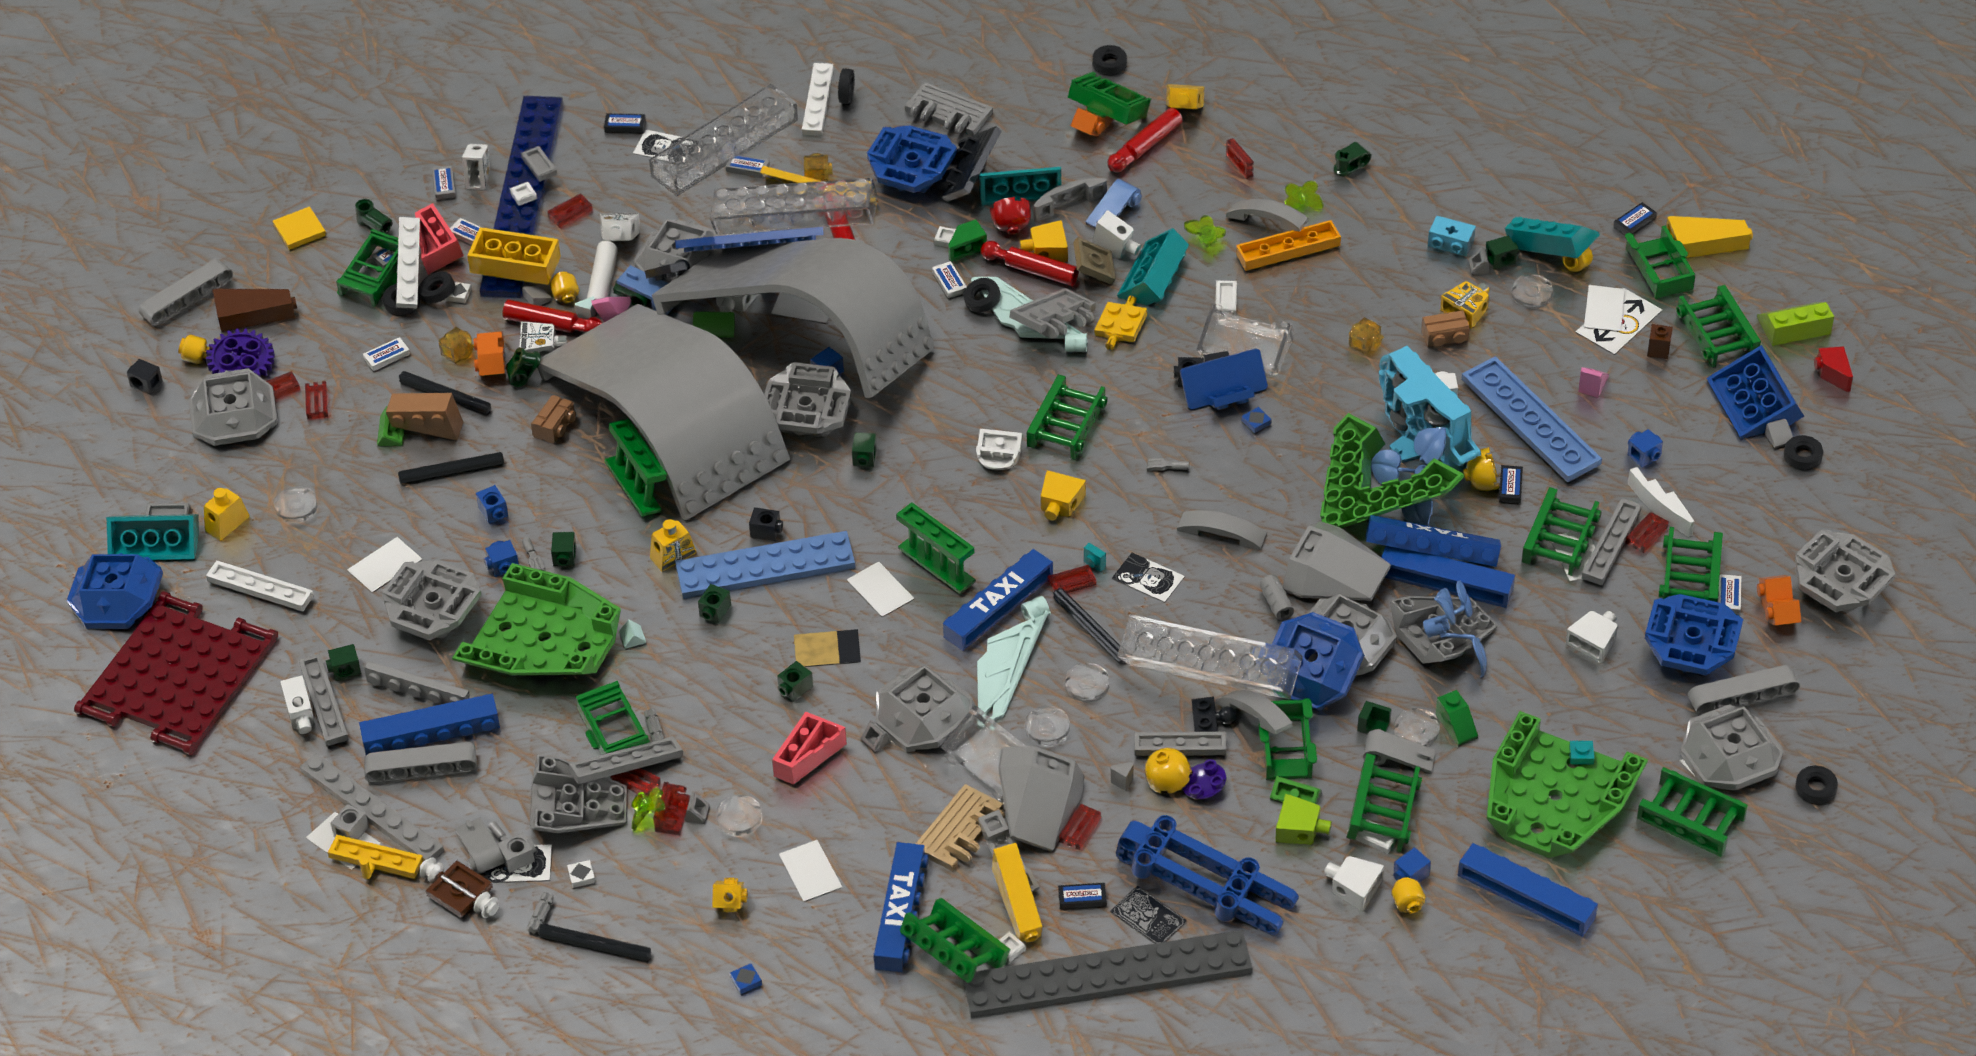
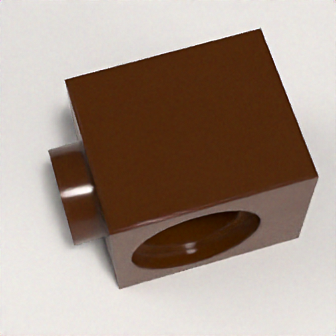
[1647,324,1673,359]

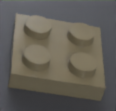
[1073,237,1116,284]

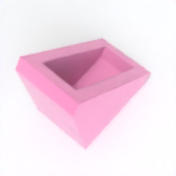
[591,297,631,322]
[1578,367,1609,398]

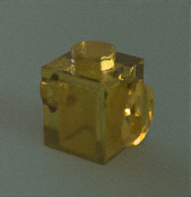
[804,153,833,183]
[1349,317,1384,355]
[438,327,474,364]

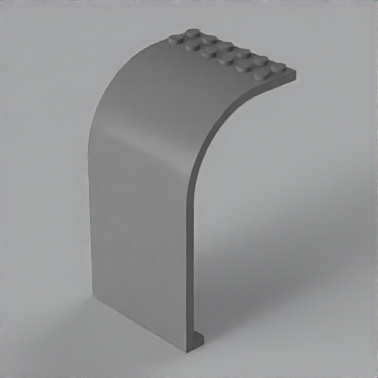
[652,238,934,398]
[538,304,790,520]

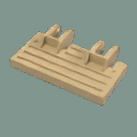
[915,784,1005,871]

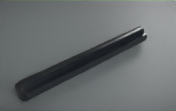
[399,371,491,414]
[398,452,504,484]
[1053,588,1128,663]
[538,923,651,961]

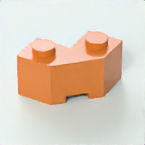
[1070,107,1114,137]
[473,331,506,376]
[1757,575,1801,625]

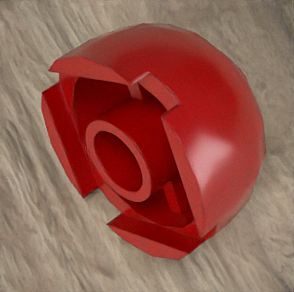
[990,197,1031,235]

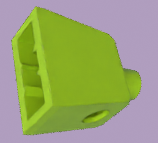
[1275,794,1332,845]

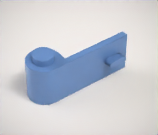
[1085,179,1142,228]
[617,265,674,315]

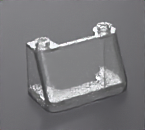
[1197,303,1295,377]
[940,705,1026,803]

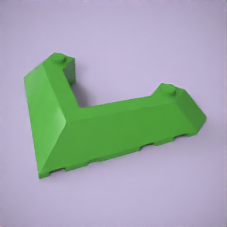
[1320,413,1465,528]

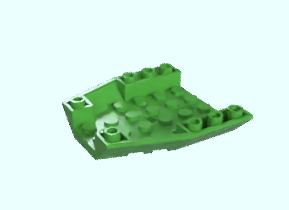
[452,563,621,675]
[1487,711,1648,858]

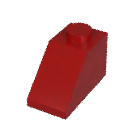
[1814,346,1853,392]

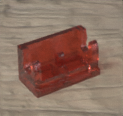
[653,782,690,835]

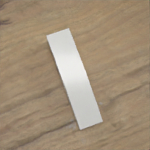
[1628,467,1695,537]

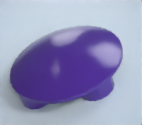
[1182,759,1227,799]

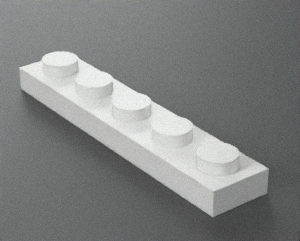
[802,63,834,136]
[396,217,420,309]
[206,560,314,611]

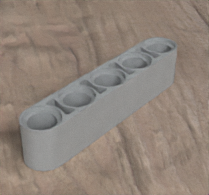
[139,259,233,326]
[1688,665,1800,715]
[364,742,477,783]

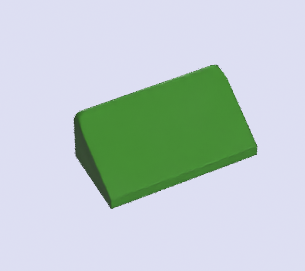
[693,312,736,337]
[377,406,404,446]
[1270,776,1322,804]

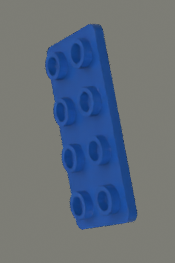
[1180,348,1268,409]

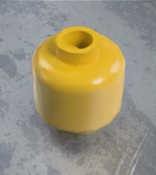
[1562,247,1593,272]
[550,271,580,303]
[178,334,209,364]
[1391,877,1426,914]

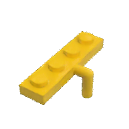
[328,835,424,879]

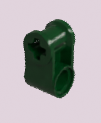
[1333,142,1372,176]
[506,347,541,387]

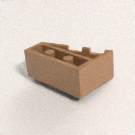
[386,393,463,440]

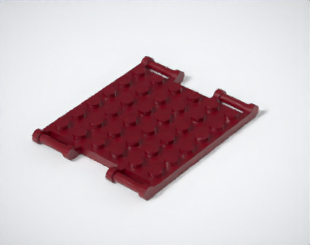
[74,591,278,755]

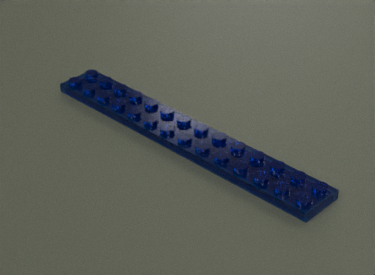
[479,96,563,298]

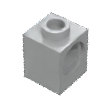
[330,804,369,840]
[497,832,536,873]

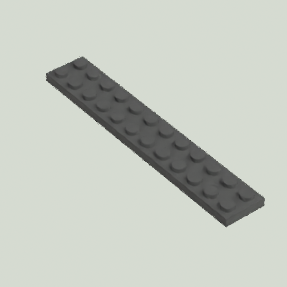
[963,930,1253,1018]

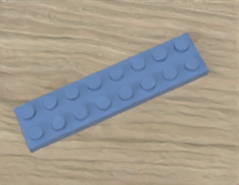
[1462,356,1602,482]
[675,531,855,599]

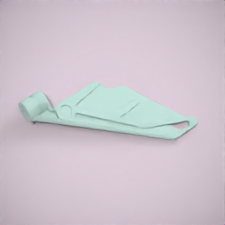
[971,277,1087,352]
[975,596,1051,727]

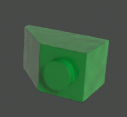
[948,219,987,262]
[1435,690,1478,746]

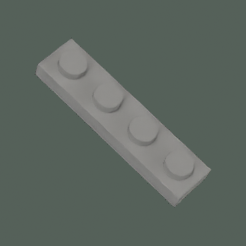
[1134,732,1226,756]

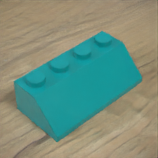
[979,167,1062,206]
[1505,217,1600,258]
[1117,228,1189,306]
[106,514,199,560]

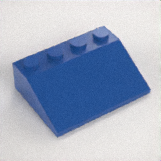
[1707,345,1805,439]

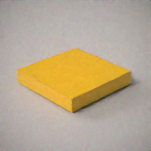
[272,206,326,250]

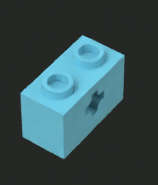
[1428,216,1476,257]

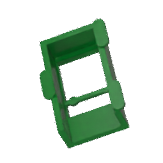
[1067,72,1151,125]
[1625,225,1696,299]
[336,229,398,307]
[576,681,650,755]
[1259,698,1317,780]

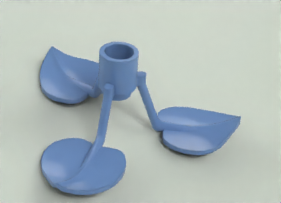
[1371,427,1446,526]
[1423,580,1487,678]

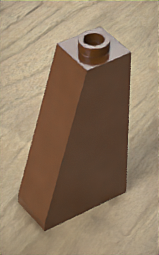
[212,289,297,332]

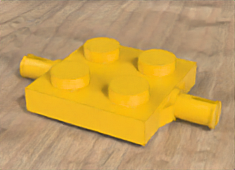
[1094,296,1147,350]

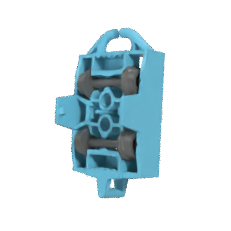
[1379,346,1481,472]

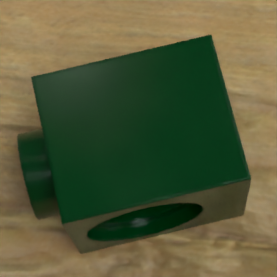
[1485,235,1519,270]
[852,432,877,467]
[551,532,577,566]
[698,584,731,623]
[325,644,361,681]
[777,661,813,702]

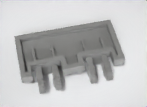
[905,82,993,136]
[1009,288,1096,339]

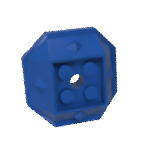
[867,125,957,193]
[66,553,163,629]
[1645,594,1743,675]
[1264,612,1365,711]

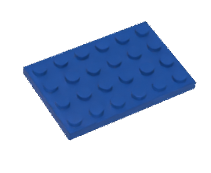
[675,227,824,252]

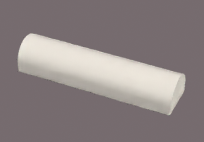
[587,241,618,300]

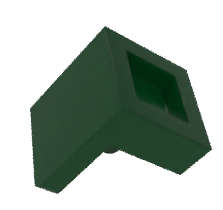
[1357,701,1392,734]

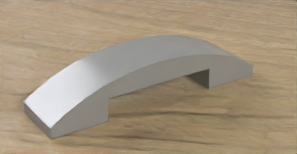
[1034,178,1107,222]
[1226,199,1308,232]
[1177,510,1267,551]
[1215,690,1292,735]
[978,810,1039,892]

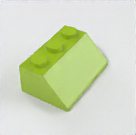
[1757,302,1834,346]

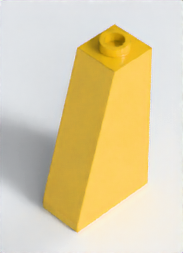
[1666,216,1753,258]
[992,843,1042,942]

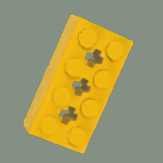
[467,227,561,285]

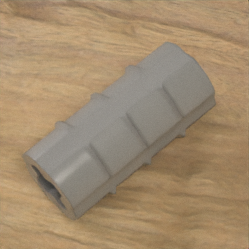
[1260,575,1294,620]

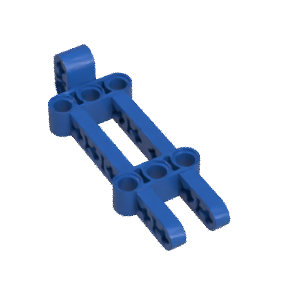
[1116,815,1299,935]

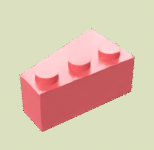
[415,203,464,275]
[772,711,847,785]

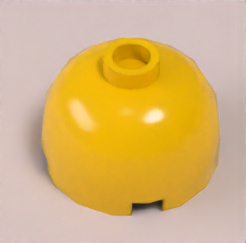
[1463,447,1500,491]
[1145,747,1192,794]

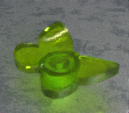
[1285,180,1323,209]
[1184,215,1226,247]
[631,787,665,831]

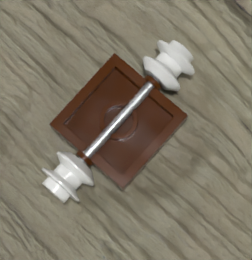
[420,857,499,918]

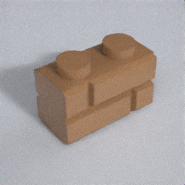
[1421,311,1469,347]
[531,395,576,444]

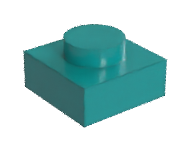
[1084,543,1106,572]
[1569,741,1595,764]

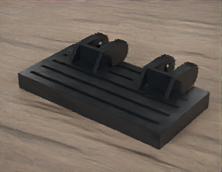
[937,126,1002,202]

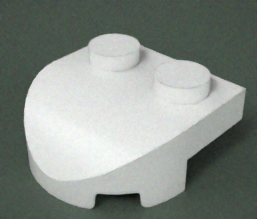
[976,429,1023,470]

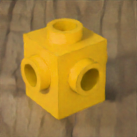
[712,878,748,912]

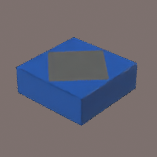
[1242,407,1272,434]
[730,963,762,994]

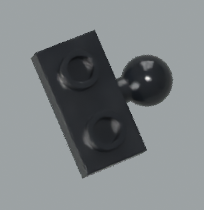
[645,259,690,281]
[1192,696,1236,732]

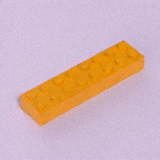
[1236,220,1341,271]

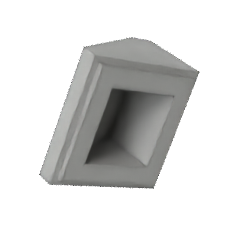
[522,286,552,306]
[1765,418,1793,449]

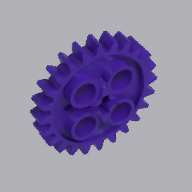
[206,328,275,377]

